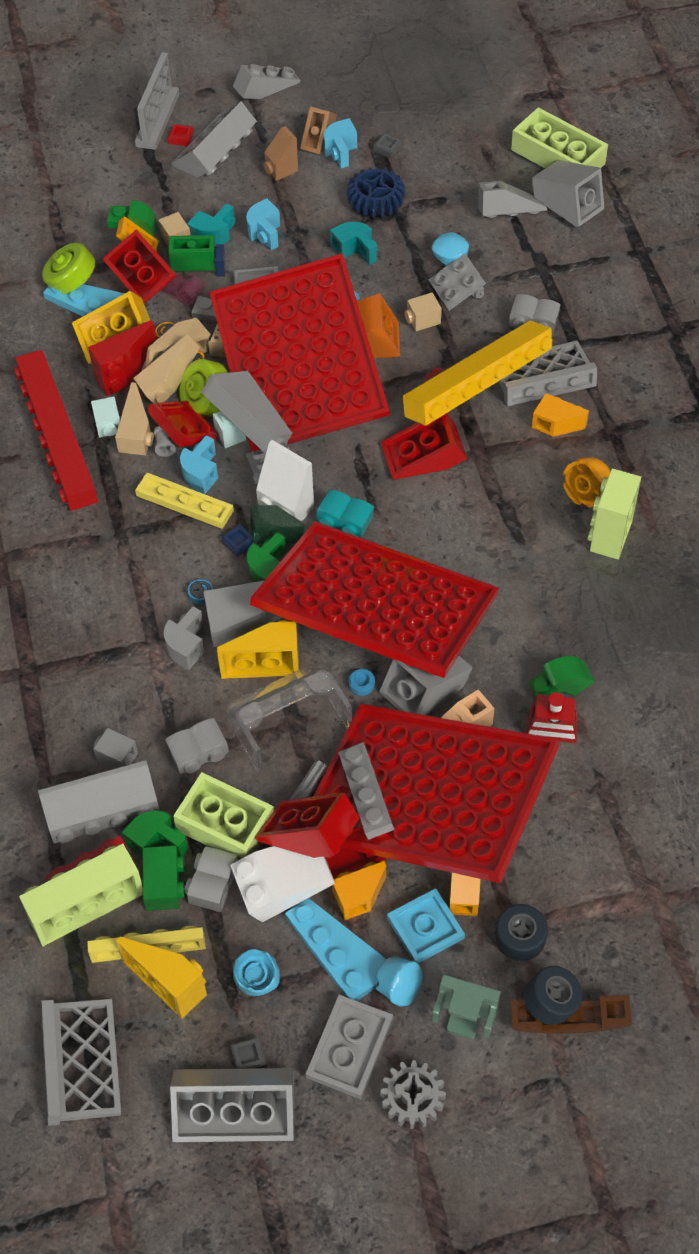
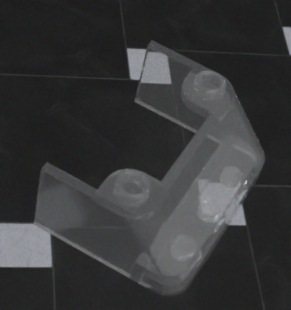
[226,666,352,772]

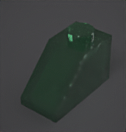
[249,505,304,544]

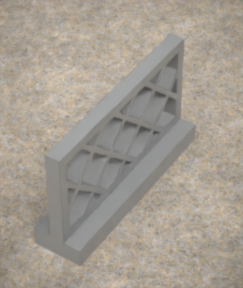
[135,52,180,150]
[498,341,597,406]
[41,999,121,1126]

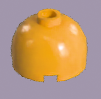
[563,457,611,507]

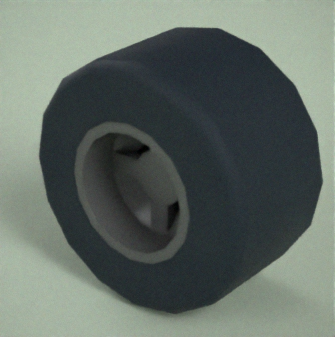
[495,904,548,961]
[524,966,583,1025]

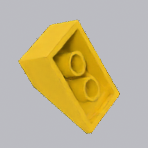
[72,291,158,364]
[217,620,299,679]
[116,936,207,1019]

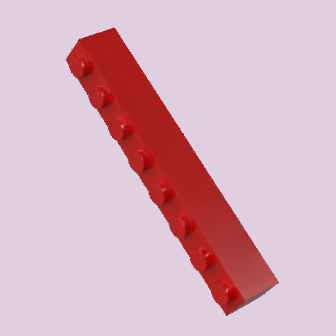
[14,350,98,511]

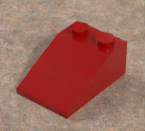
[103,229,177,304]
[88,320,156,396]
[381,413,467,480]
[255,792,360,858]

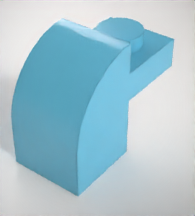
[324,118,357,168]
[246,198,280,250]
[180,435,218,494]

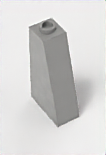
[201,371,293,452]
[203,581,283,647]

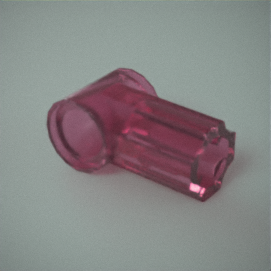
[162,274,205,305]

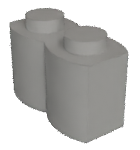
[508,294,561,335]
[165,718,229,774]
[184,846,238,912]

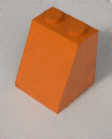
[357,293,400,358]

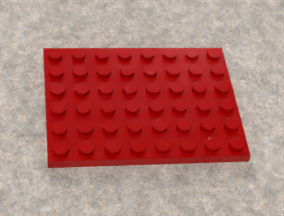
[209,253,390,452]
[250,521,499,678]
[314,704,560,883]

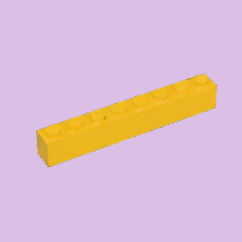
[403,320,552,426]

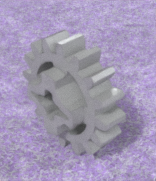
[380,1060,446,1129]

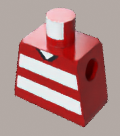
[526,693,578,743]

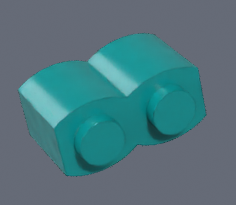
[316,490,374,538]

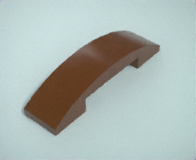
[511,995,632,1034]

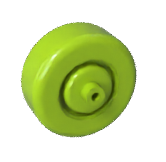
[42,243,95,294]
[179,359,228,417]

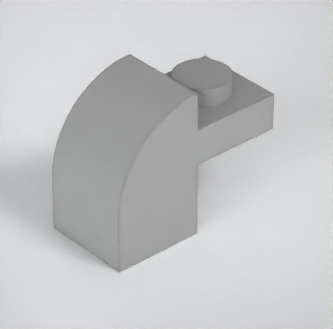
[164,606,204,671]

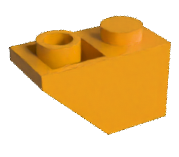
[532,393,589,437]
[332,861,386,920]
[449,873,480,916]

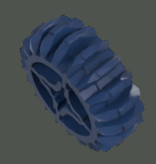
[347,167,405,219]

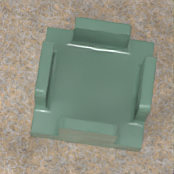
[432,974,501,1040]

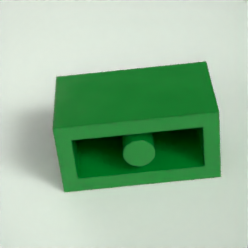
[169,235,216,271]
[143,846,185,911]

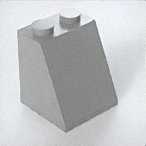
[532,160,604,227]
[379,656,473,716]

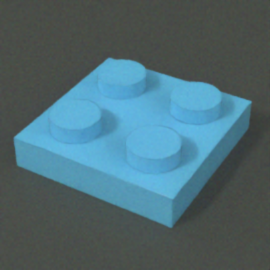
[387,888,465,963]

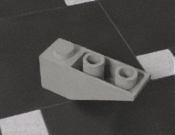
[233,64,301,99]
[478,181,547,218]

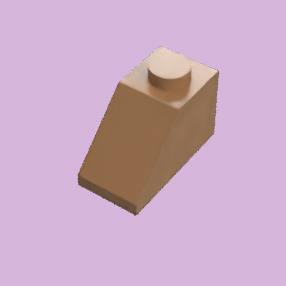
[300,106,337,155]
[263,126,298,181]

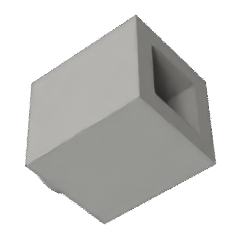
[93,728,138,769]

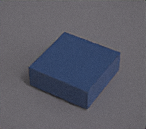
[214,244,226,277]
[221,524,256,557]

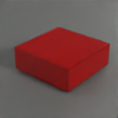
[168,124,194,147]

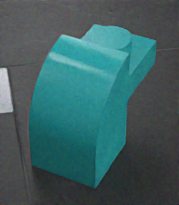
[187,204,235,246]
[330,222,378,265]

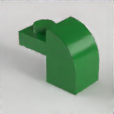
[107,200,157,238]
[247,532,286,582]
[528,656,595,698]
[122,810,188,857]

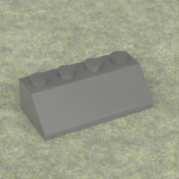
[171,101,257,178]
[38,760,160,843]
[170,1068,294,1142]

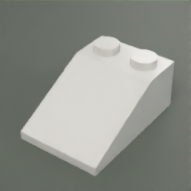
[256,440,314,527]
[230,846,335,922]

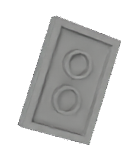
[305,995,393,1099]

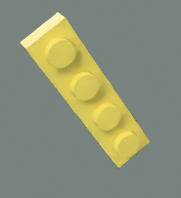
[135,473,234,529]
[88,926,206,963]

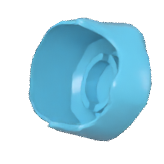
[432,232,469,266]
[233,949,280,996]
[376,956,423,1007]

